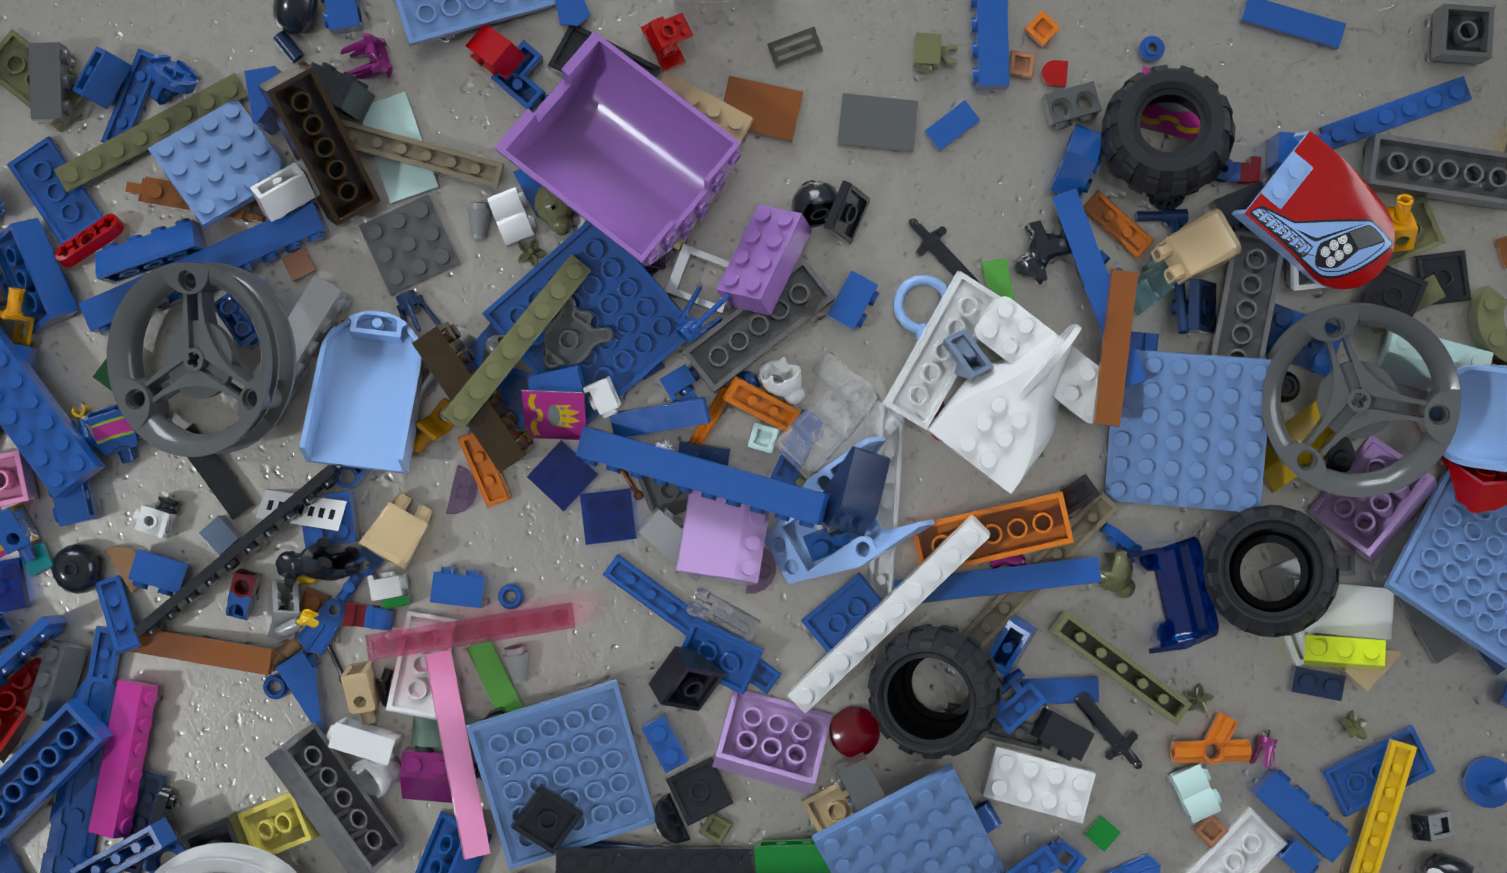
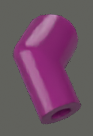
[989,554,1027,569]

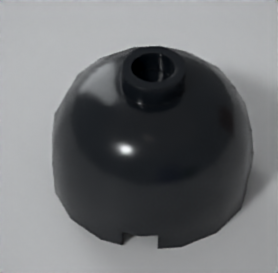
[791,180,838,228]
[51,543,106,594]

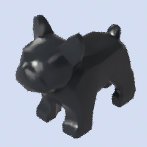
[1014,219,1072,284]
[275,538,360,587]

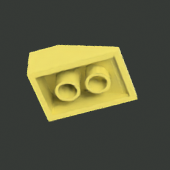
[238,792,320,855]

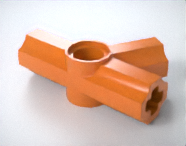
[1170,712,1252,764]

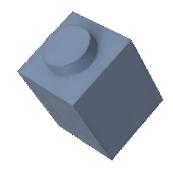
[199,515,243,555]

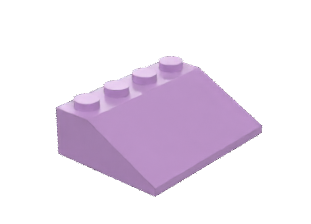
[1307,435,1437,564]
[676,490,769,586]
[712,690,832,795]

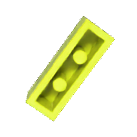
[1304,635,1386,671]

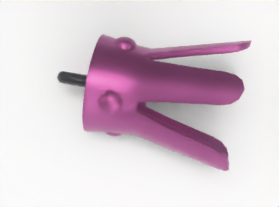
[1250,730,1278,770]

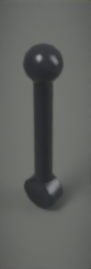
[327,644,343,683]

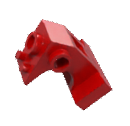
[640,13,694,73]

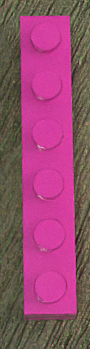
[88,679,158,839]

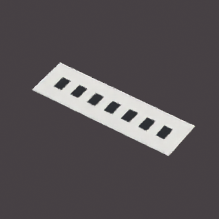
[256,489,347,531]

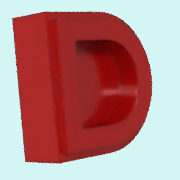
[1041,60,1068,88]

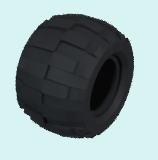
[1101,64,1236,200]
[1204,505,1340,637]
[868,624,1002,759]

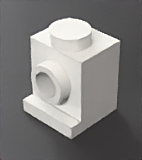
[583,376,622,418]
[132,505,176,539]
[367,571,409,601]

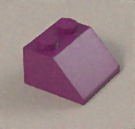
[400,747,453,803]

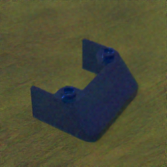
[1127,537,1219,654]

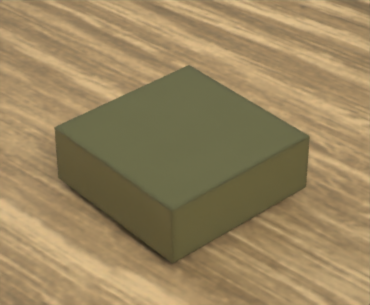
[698,812,733,846]

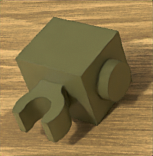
[913,32,958,73]

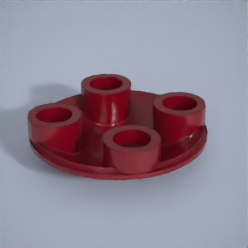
[829,706,880,758]

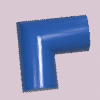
[490,40,546,111]

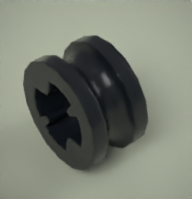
[155,496,181,514]

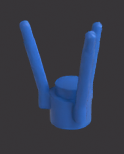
[675,286,730,343]

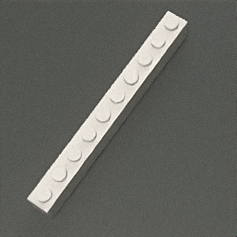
[787,514,990,714]

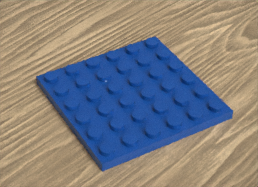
[482,221,689,426]

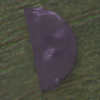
[446,465,478,514]
[745,547,776,594]

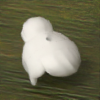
[757,356,805,405]
[349,759,401,798]

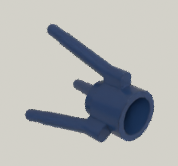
[396,290,442,332]

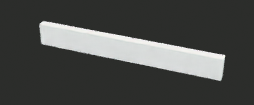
[868,402,905,599]

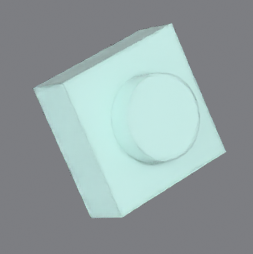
[747,422,779,454]

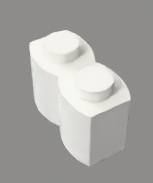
[487,187,538,247]

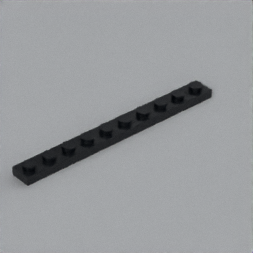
[132,465,342,637]

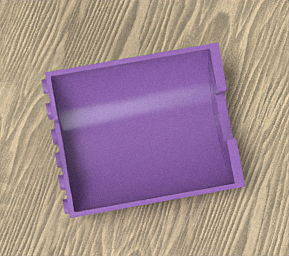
[494,31,742,266]

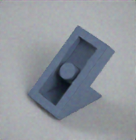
[943,328,994,380]

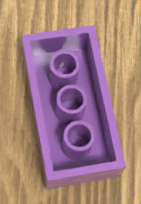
[716,204,812,316]

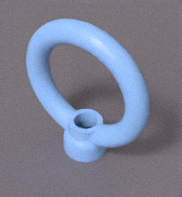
[894,275,948,341]

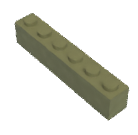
[1048,610,1192,725]

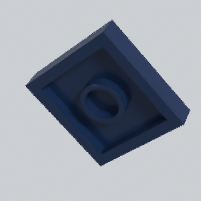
[1170,278,1216,334]

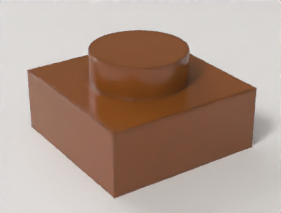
[299,586,332,613]

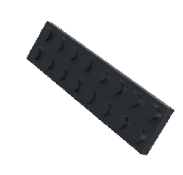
[555,847,757,873]

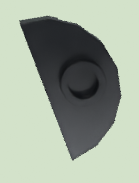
[1325,437,1355,473]
[655,793,690,844]

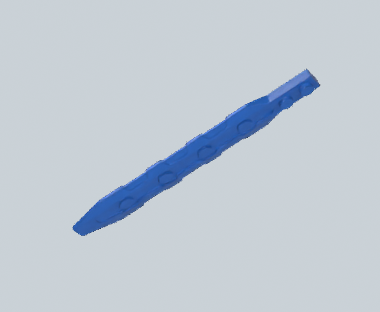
[40,625,120,873]

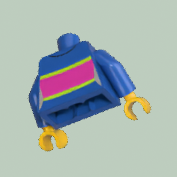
[71,403,142,464]

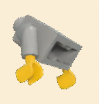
[267,576,319,643]

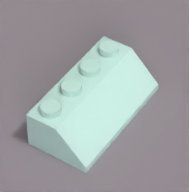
[1376,330,1494,392]

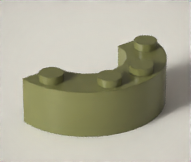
[1467,285,1507,365]

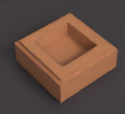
[1009,50,1036,80]
[281,247,317,282]
[1192,815,1229,848]

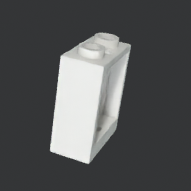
[665,244,731,315]
[327,717,404,765]

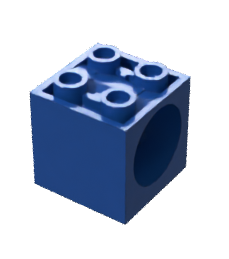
[214,276,289,350]

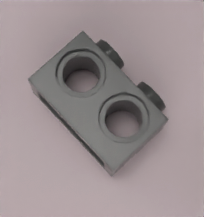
[1041,81,1102,130]

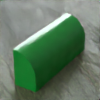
[754,839,831,873]

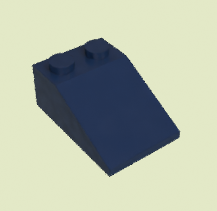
[823,446,891,536]

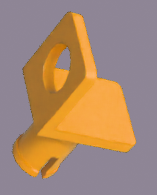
[1386,194,1418,252]
[0,287,35,346]
[413,398,454,453]

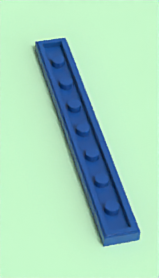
[1052,188,1147,389]
[603,554,782,694]
[894,557,1101,603]

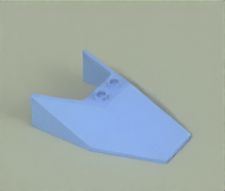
[765,436,935,584]

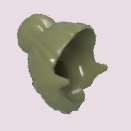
[534,186,574,236]
[1095,550,1136,598]

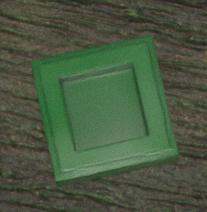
[382,594,413,609]
[1084,815,1121,852]

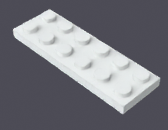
[882,271,1000,430]

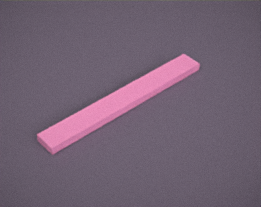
[424,649,491,859]

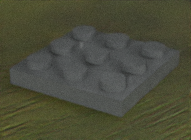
[359,194,460,296]

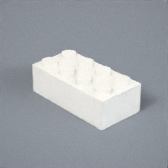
[980,743,1096,824]

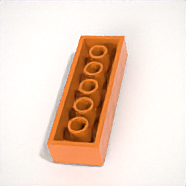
[913,491,1074,568]

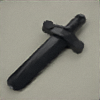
[908,218,980,283]
[1075,693,1142,769]

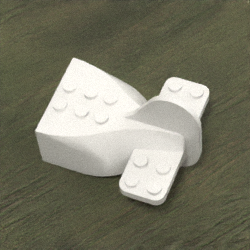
[927,296,1099,494]

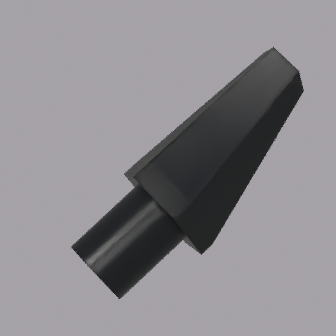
[376,667,394,707]

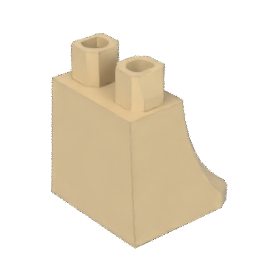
[1151,209,1242,285]
[359,492,432,571]

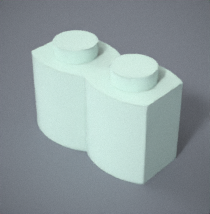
[1168,763,1222,824]

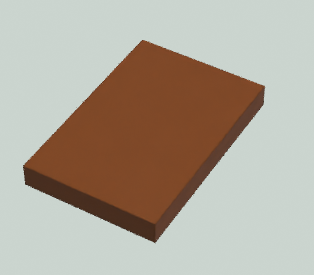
[723,76,803,142]

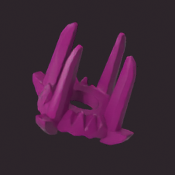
[340,33,393,79]

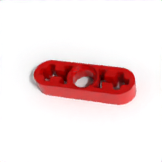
[55,214,124,268]

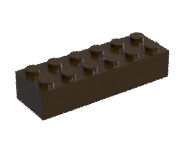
[258,61,381,226]
[412,321,534,473]

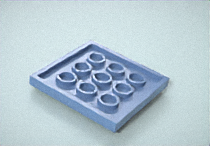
[148,100,287,229]

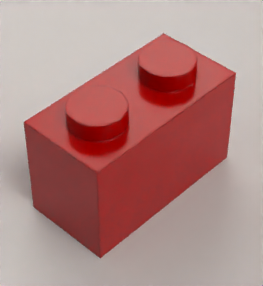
[465,24,526,79]

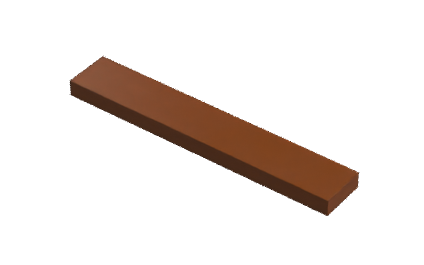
[1092,269,1138,427]
[129,630,275,675]

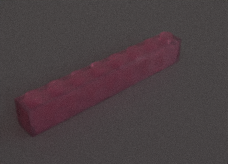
[365,602,575,661]

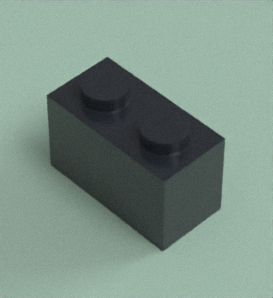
[1030,707,1095,761]

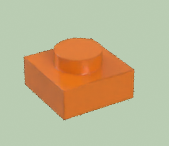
[1024,10,1061,47]

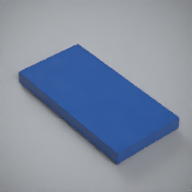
[7,136,104,245]
[1320,725,1436,817]

